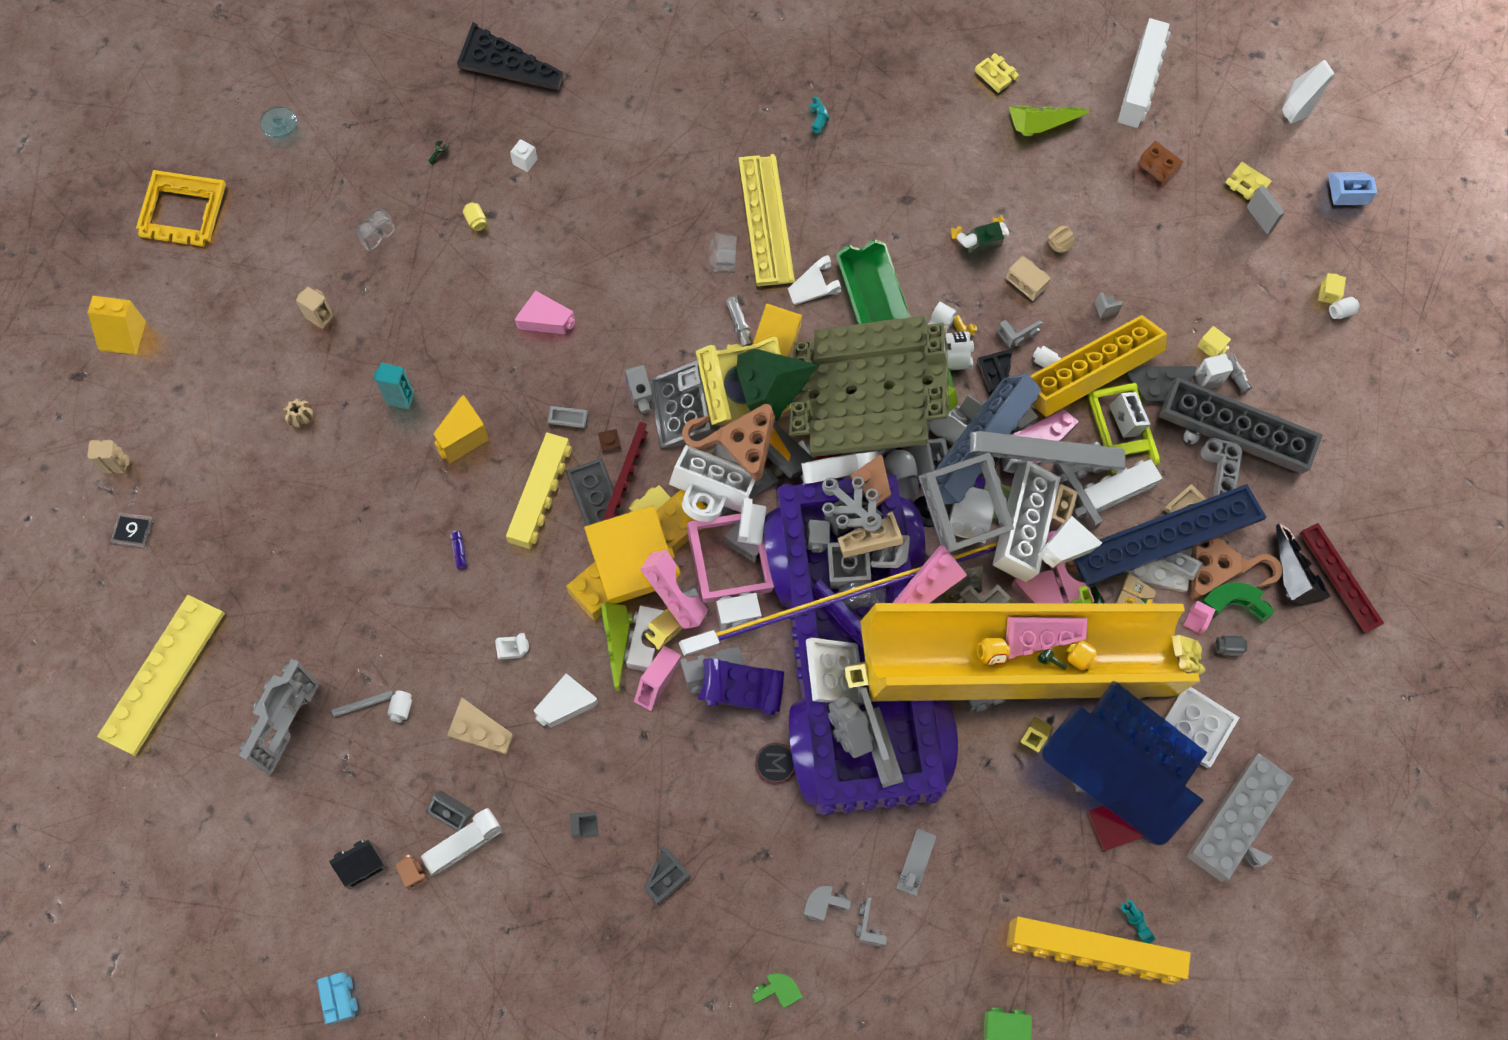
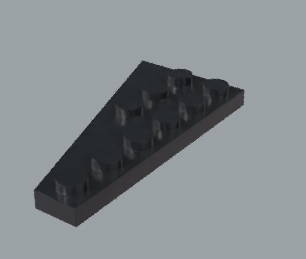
[457,22,563,90]

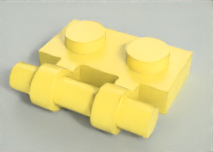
[974,53,1020,93]
[1225,162,1272,200]
[1172,635,1205,675]

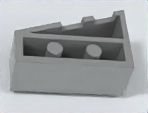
[680,647,745,693]

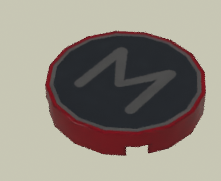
[755,742,795,785]

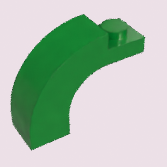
[1201,582,1275,622]

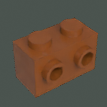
[1138,140,1184,185]

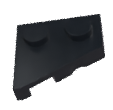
[977,349,1013,393]

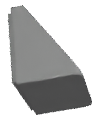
[1244,847,1273,869]

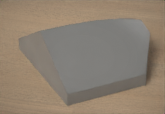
[870,535,910,568]

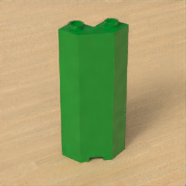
[836,240,910,324]

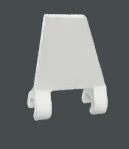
[788,255,841,306]

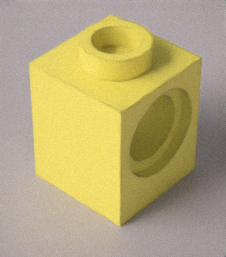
[1318,273,1346,304]
[1197,326,1231,357]

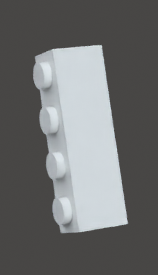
[1083,459,1163,513]

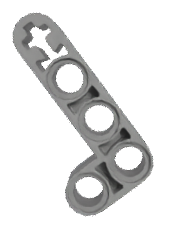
[1200,438,1242,497]

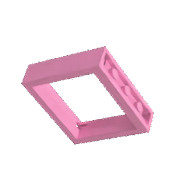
[686,514,774,603]

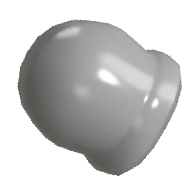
[883,449,919,499]

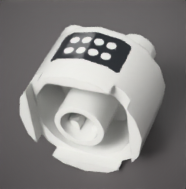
[946,332,974,371]

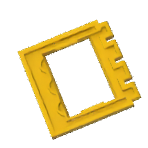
[136,170,226,247]

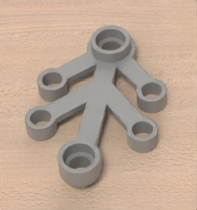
[822,477,882,532]

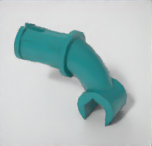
[809,97,830,134]
[1121,900,1156,944]

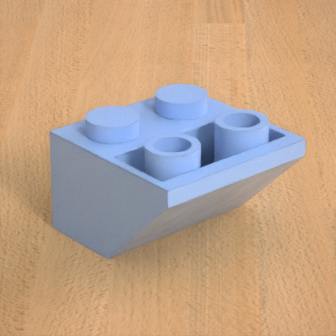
[1328,172,1377,205]

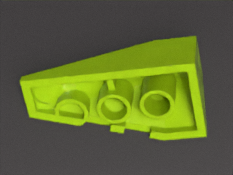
[1009,106,1089,136]
[601,603,633,692]

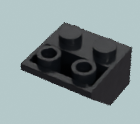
[329,839,388,890]

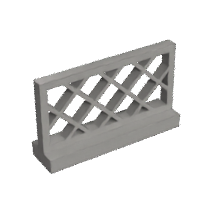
[860,687,904,788]

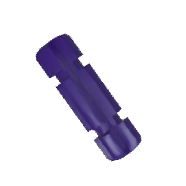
[450,531,467,569]

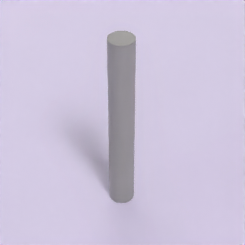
[332,690,394,717]

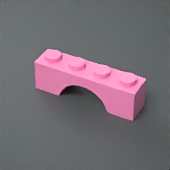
[1046,530,1094,603]
[640,550,708,629]

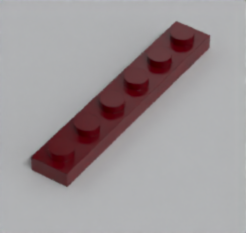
[602,421,648,521]
[1299,523,1384,633]

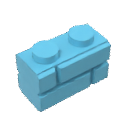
[317,972,358,1025]

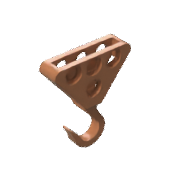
[682,404,775,480]
[1190,537,1282,601]

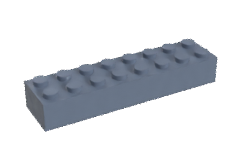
[921,373,1041,504]

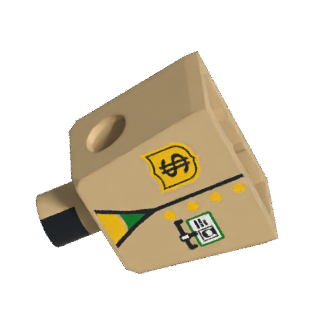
[1114,574,1157,604]

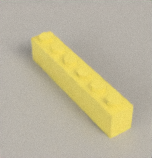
[506,432,572,549]

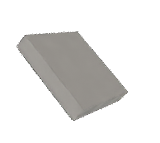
[1247,185,1284,235]

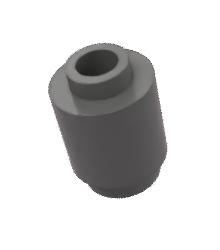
[1215,636,1247,656]

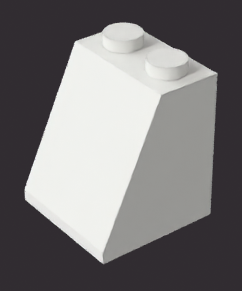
[949,486,994,544]

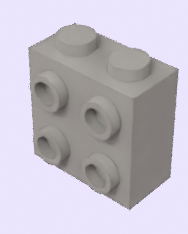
[828,696,874,758]

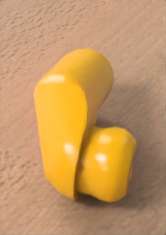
[953,315,977,336]

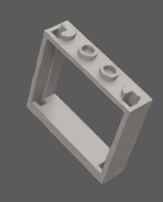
[918,452,1014,552]

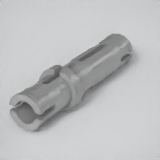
[726,296,753,347]

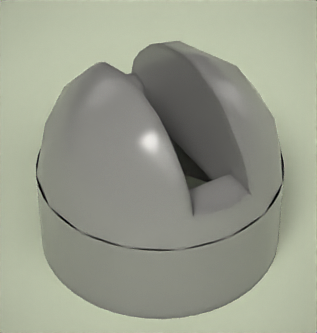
[1184,429,1201,444]

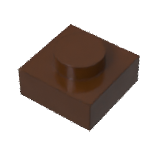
[598,429,621,453]

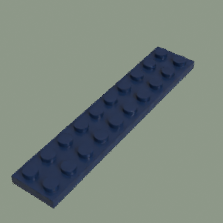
[1073,484,1266,587]

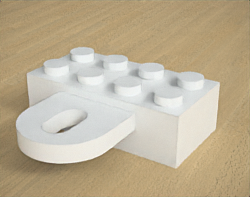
[669,445,756,522]

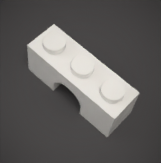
[624,606,664,672]

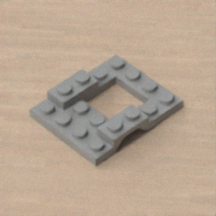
[239,659,320,776]

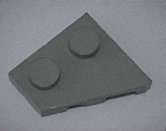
[644,845,691,906]

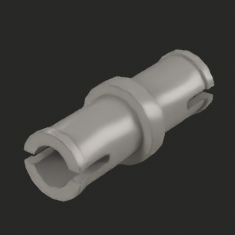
[1228,355,1253,393]

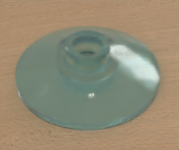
[260,106,297,138]

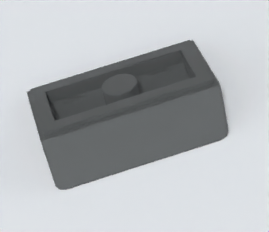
[425,790,474,831]

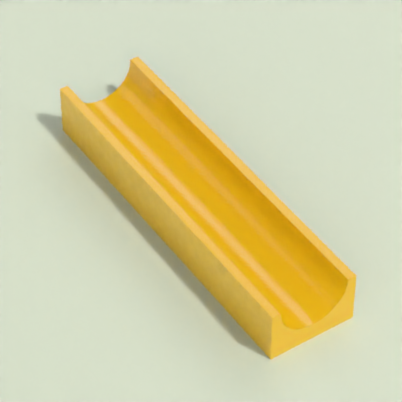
[860,603,1200,701]

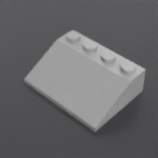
[649,360,720,449]

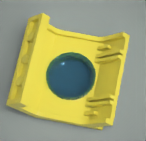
[696,337,792,426]

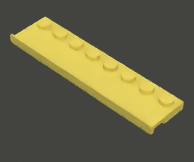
[739,154,795,286]
[97,595,225,756]

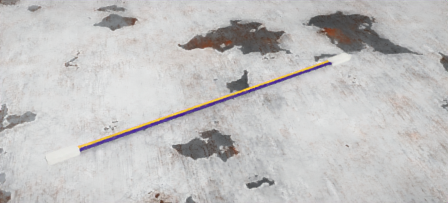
[679,542,998,656]

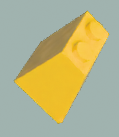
[87,296,146,355]
[753,303,802,358]
[433,395,489,463]

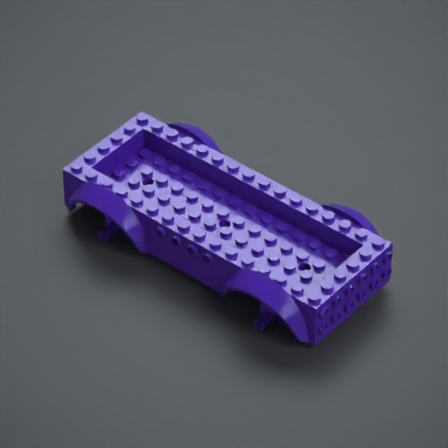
[764,474,958,815]

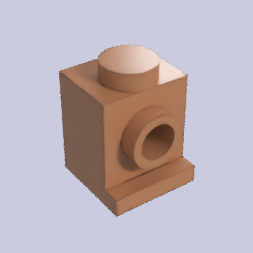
[395,854,429,890]

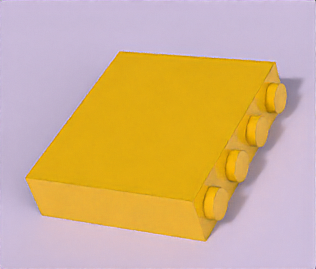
[584,505,681,604]

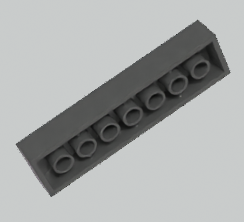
[1159,377,1323,474]

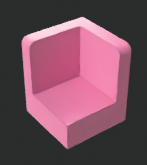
[1183,601,1215,635]

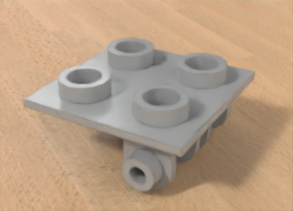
[943,565,983,603]

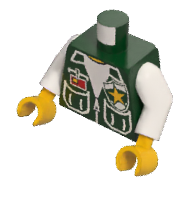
[951,215,1009,254]

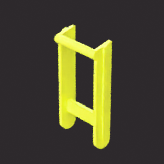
[1087,383,1160,474]

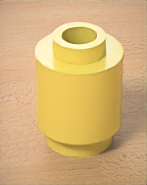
[463,202,487,231]

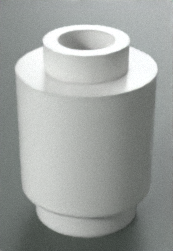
[1329,297,1360,319]
[1032,346,1062,368]
[387,691,412,723]

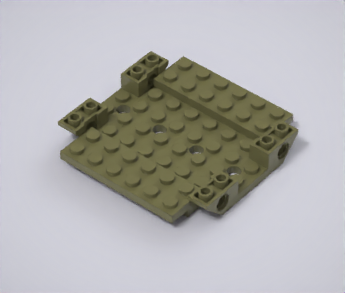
[789,315,949,457]

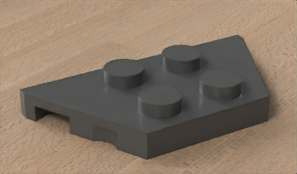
[1124,366,1196,404]

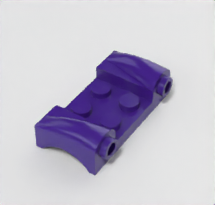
[698,658,785,716]

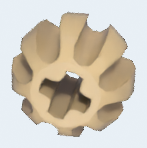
[1047,225,1075,253]
[283,399,313,427]

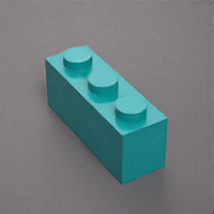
[374,363,414,409]

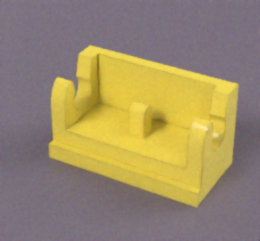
[645,609,683,650]

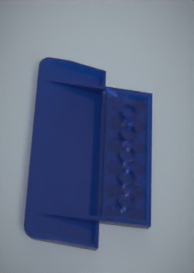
[1042,681,1207,845]

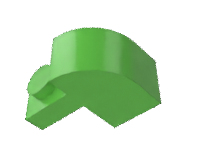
[751,973,803,1009]

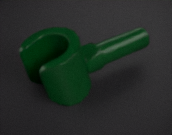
[428,141,449,164]
[1038,649,1067,670]

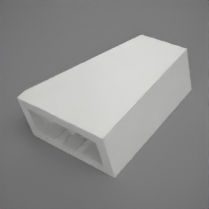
[1038,516,1102,568]
[533,674,599,728]

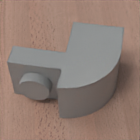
[802,886,851,923]

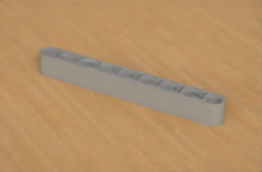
[970,431,1125,471]

